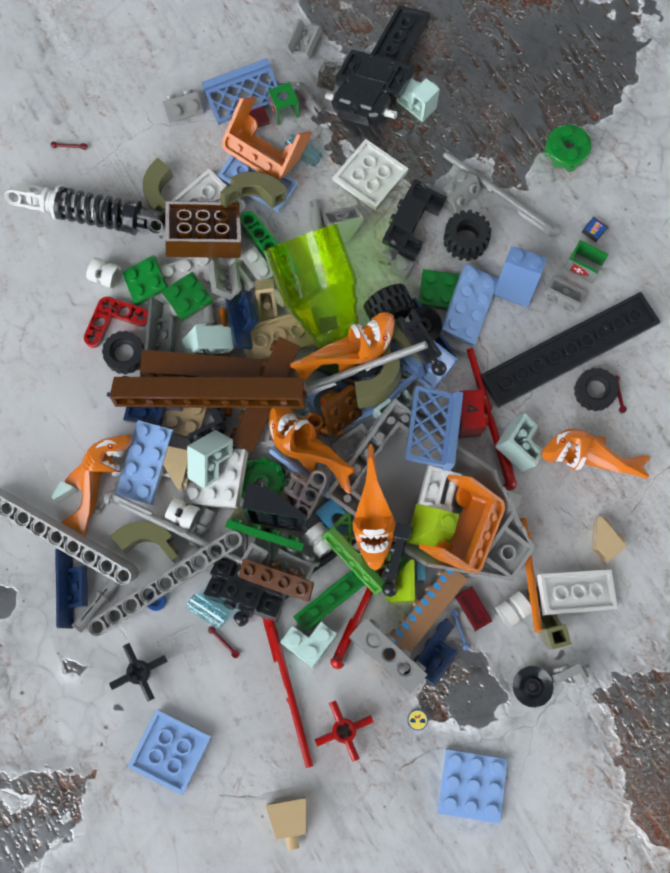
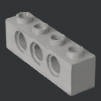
[349,618,428,694]

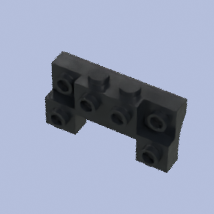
[382,179,447,261]
[203,558,287,622]

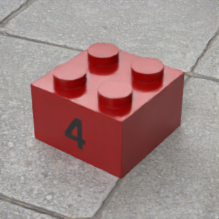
[458,389,489,438]

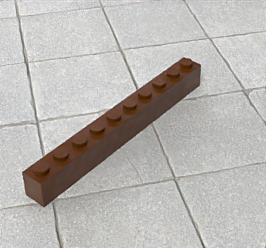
[109,376,307,409]

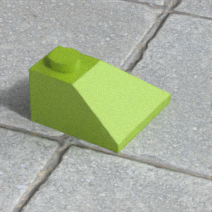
[406,504,459,547]
[385,560,415,605]

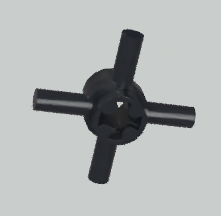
[109,643,168,702]

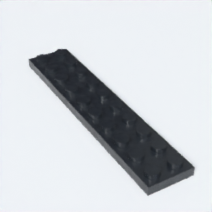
[481,292,661,409]

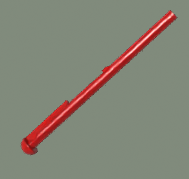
[466,348,517,491]
[330,558,387,669]
[262,618,313,768]

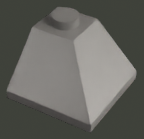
[322,206,364,246]

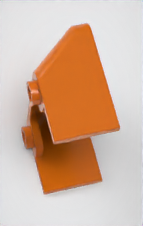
[222,96,312,180]
[419,474,505,573]

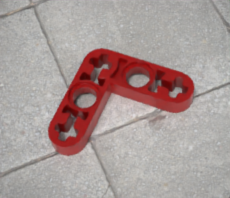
[83,296,148,348]

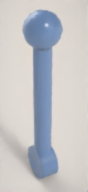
[451,610,470,650]

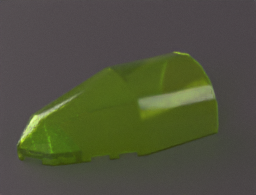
[264,223,359,349]

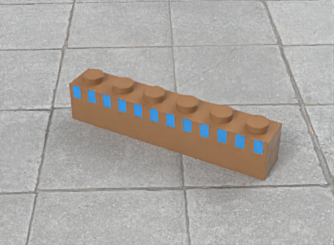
[383,569,468,667]

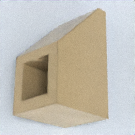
[163,446,190,492]
[592,516,627,563]

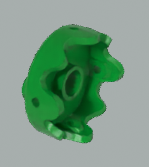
[544,124,592,172]
[241,458,285,500]

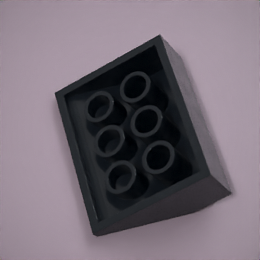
[242,482,307,532]

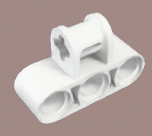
[283,467,332,520]

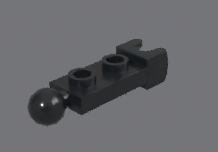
[396,309,447,376]
[382,522,413,597]

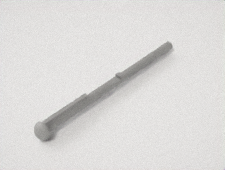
[443,151,561,237]
[306,341,428,396]
[104,491,243,565]

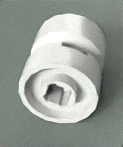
[87,257,121,289]
[165,497,201,531]
[302,522,333,559]
[495,591,532,629]

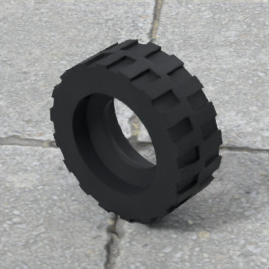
[102,331,145,375]
[574,367,619,411]

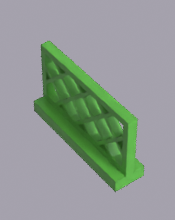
[321,511,409,595]

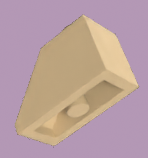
[255,279,278,322]

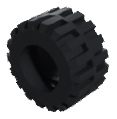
[443,210,491,261]
[363,283,415,321]

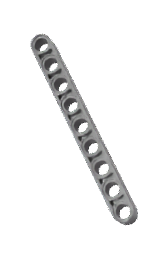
[0,488,138,585]
[88,530,244,636]

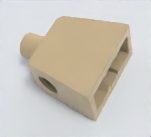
[266,797,306,850]

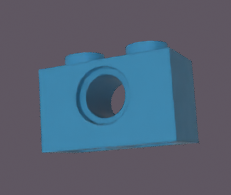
[315,499,354,540]

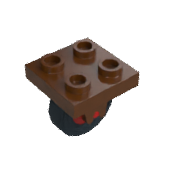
[313,385,362,436]

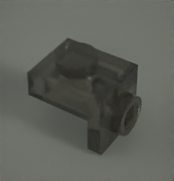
[317,62,341,91]

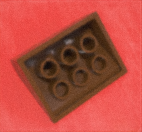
[165,201,241,258]

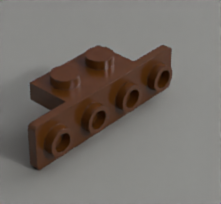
[239,558,314,602]

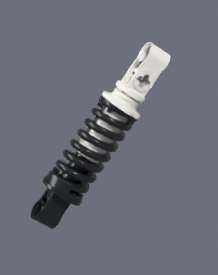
[5,183,166,236]

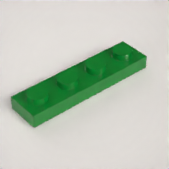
[225,517,304,551]
[293,570,365,633]

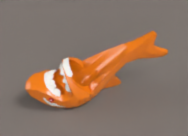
[290,312,394,380]
[269,408,355,494]
[541,428,650,479]
[61,434,132,537]
[353,444,396,571]

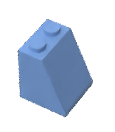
[493,245,547,308]

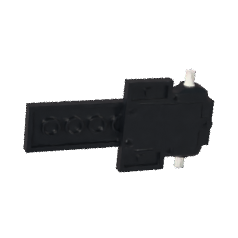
[325,5,431,127]

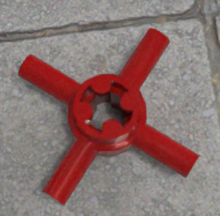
[314,700,374,762]

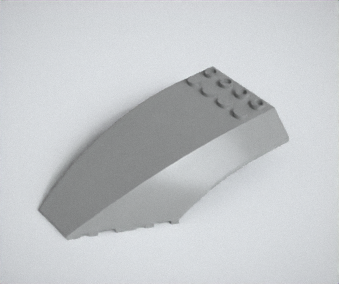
[325,399,535,581]

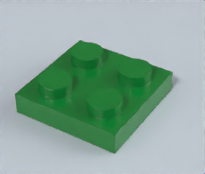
[122,255,168,306]
[418,269,459,310]
[161,271,213,322]

